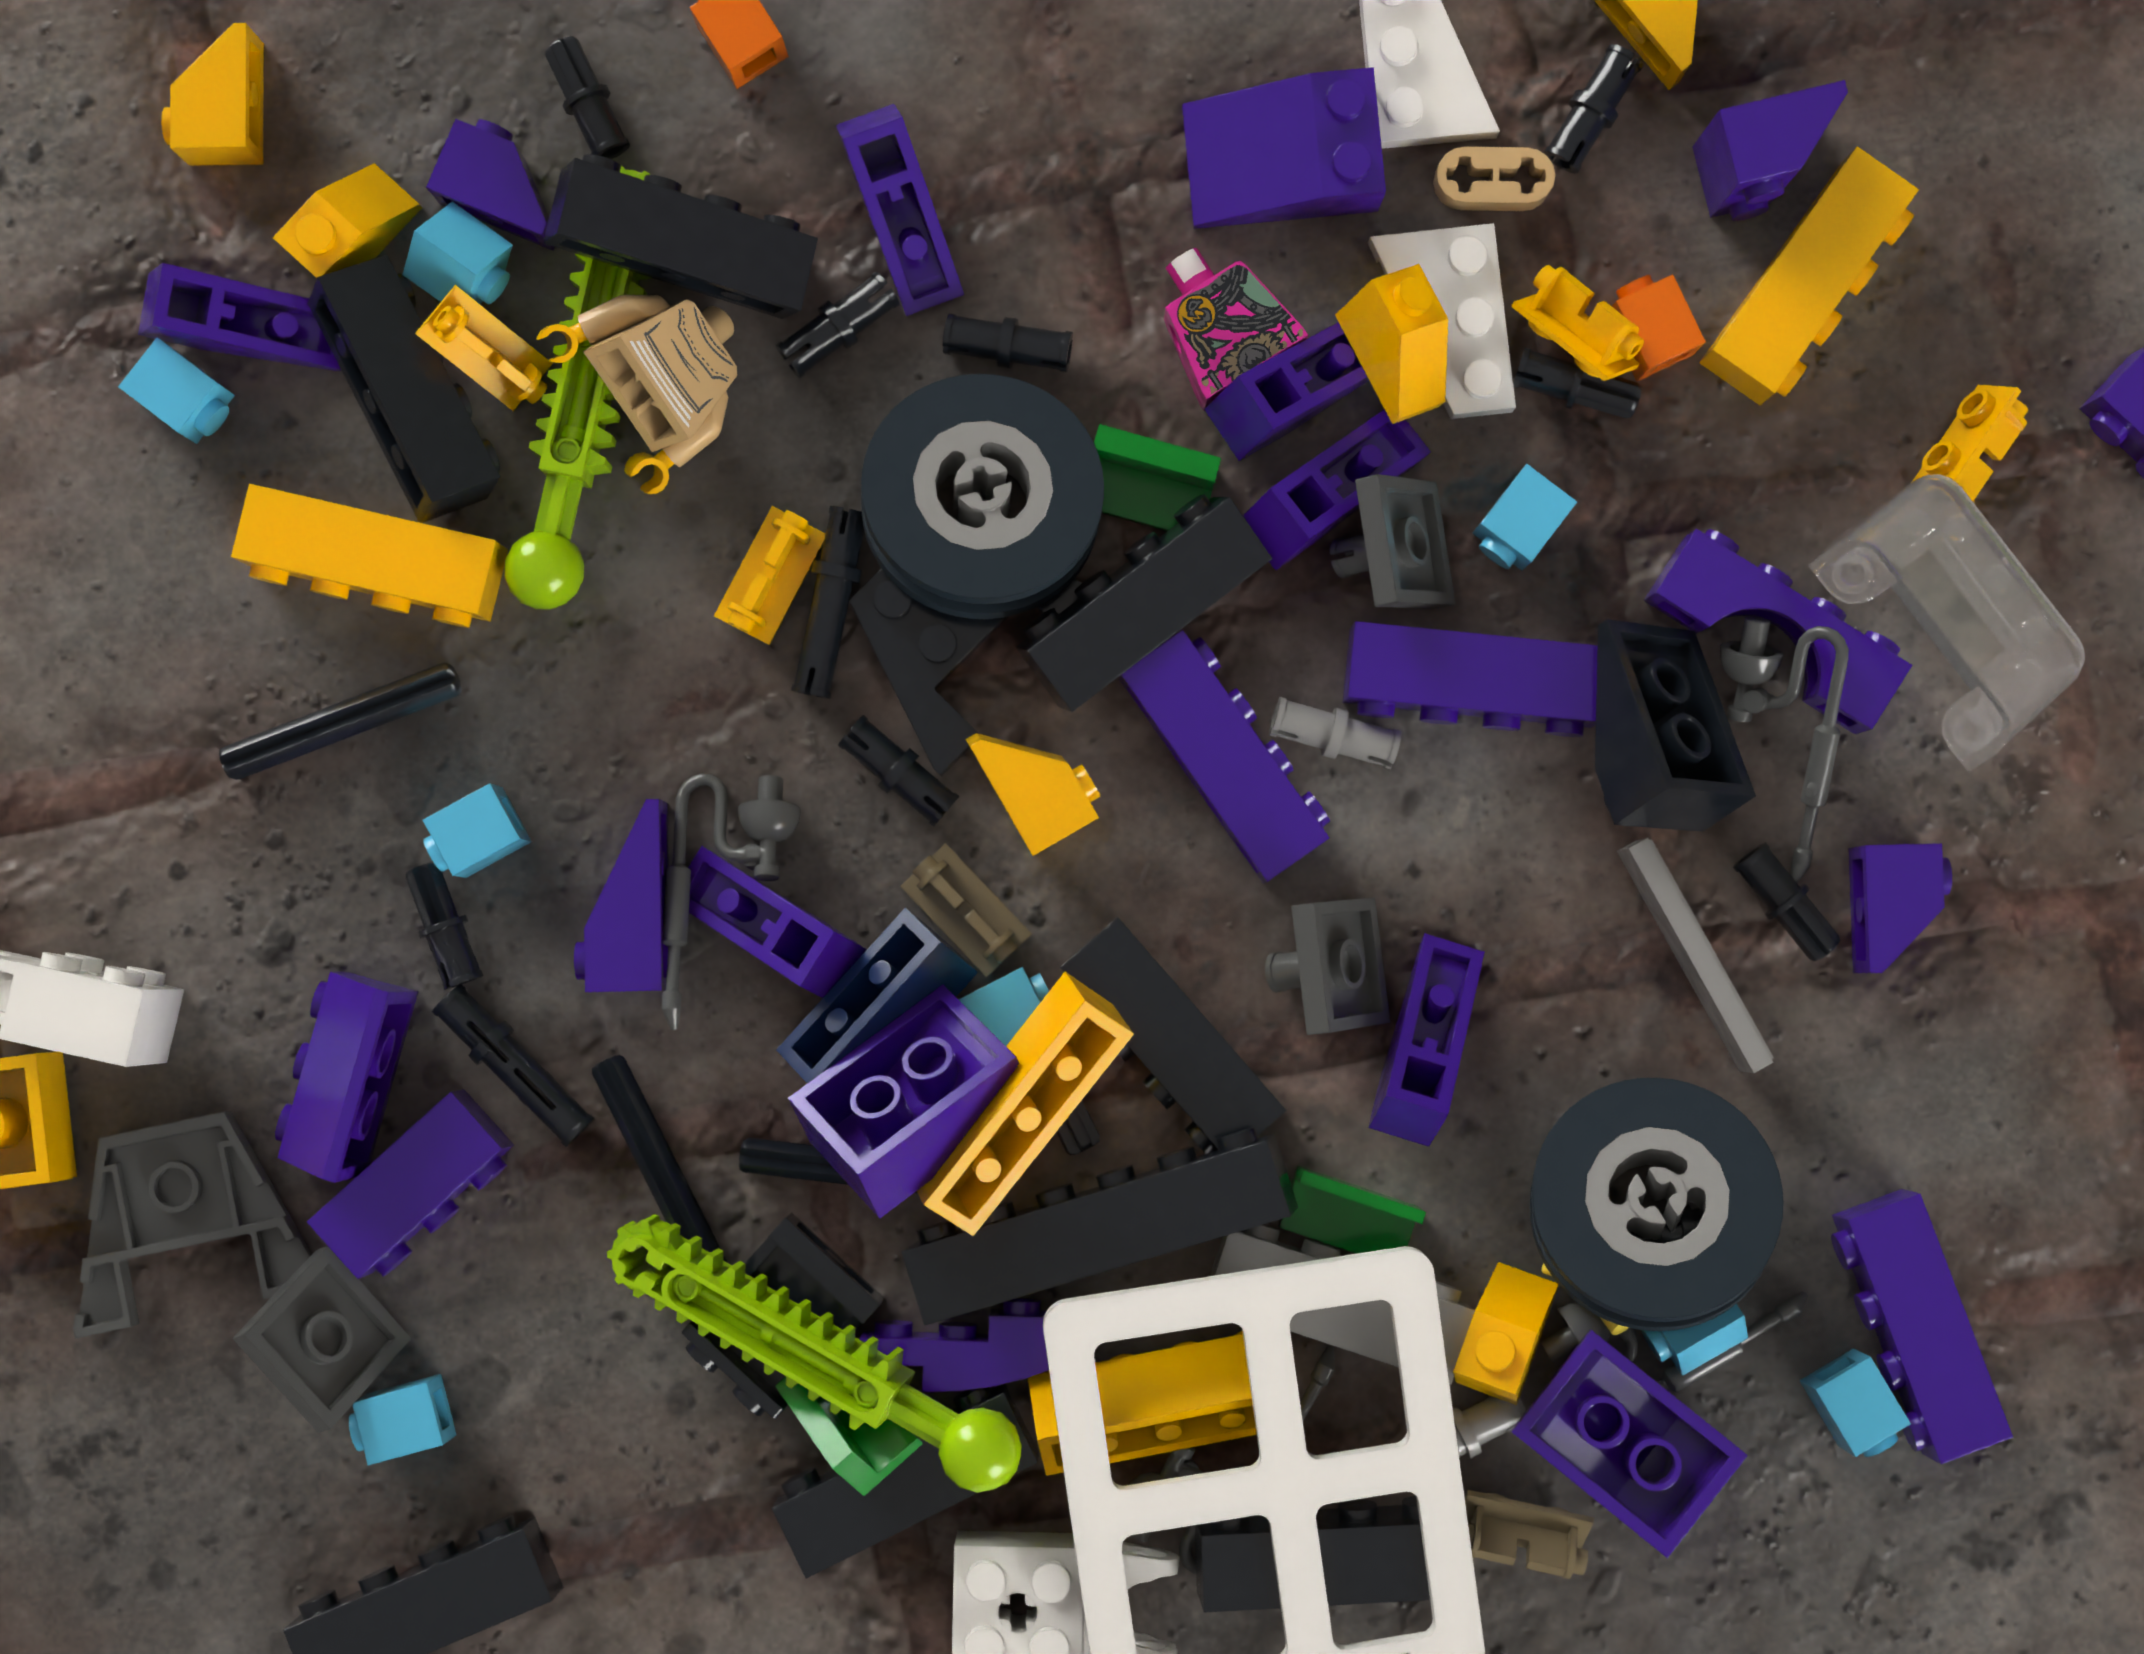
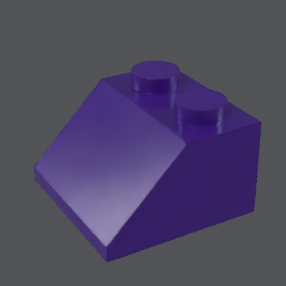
[1692,80,1848,221]

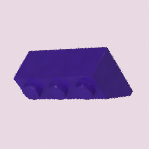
[275,972,419,1183]

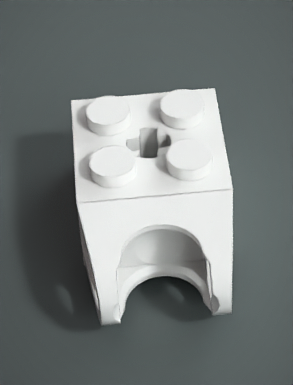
[0,950,184,1067]
[952,1531,1180,1654]

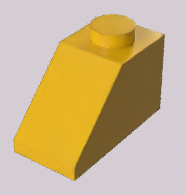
[1594,0,1698,90]
[161,23,264,166]
[273,163,423,278]
[1335,264,1448,424]
[965,733,1101,856]
[1453,1262,1559,1405]

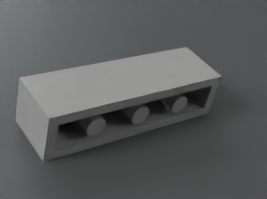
[1210,1224,1475,1385]

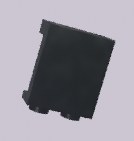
[682,1212,884,1419]

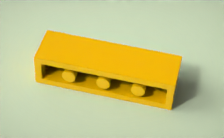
[1699,146,1919,406]
[231,483,508,628]
[917,972,1134,1236]
[1028,1331,1257,1476]

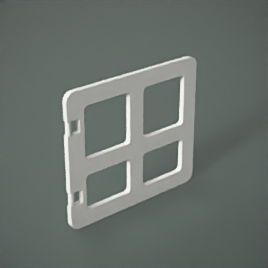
[1043,1246,1485,1654]

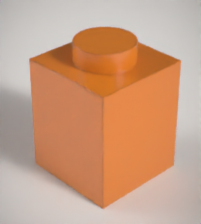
[689,0,789,89]
[1612,274,1706,382]

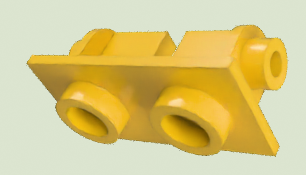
[1511,265,1644,381]
[415,284,553,411]
[1909,384,2028,514]
[714,506,826,645]

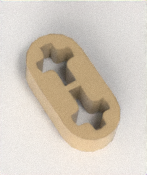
[1433,147,1556,211]

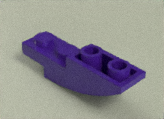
[859,1298,1049,1392]

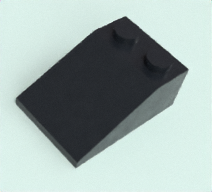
[1595,619,1756,832]

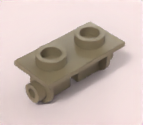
[900,843,1032,978]
[1465,1490,1594,1579]

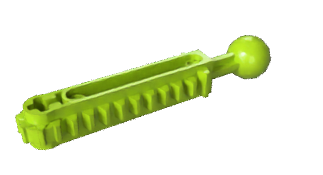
[504,166,651,609]
[607,1215,1022,1493]

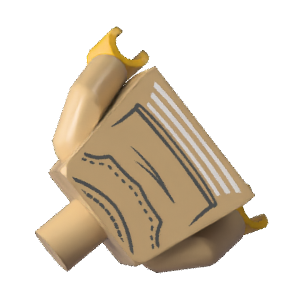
[536,295,737,494]

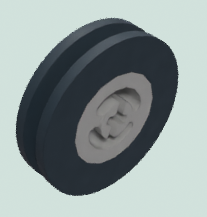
[861,374,1104,619]
[1529,1078,1784,1331]

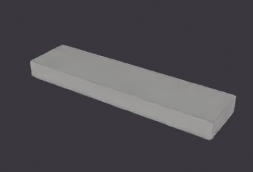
[1617,838,1774,1073]

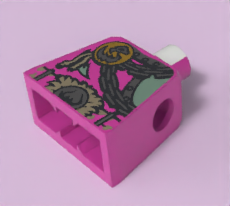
[1164,248,1308,411]

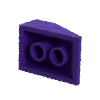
[1182,67,1386,229]
[788,985,1019,1219]
[1511,1329,1748,1559]

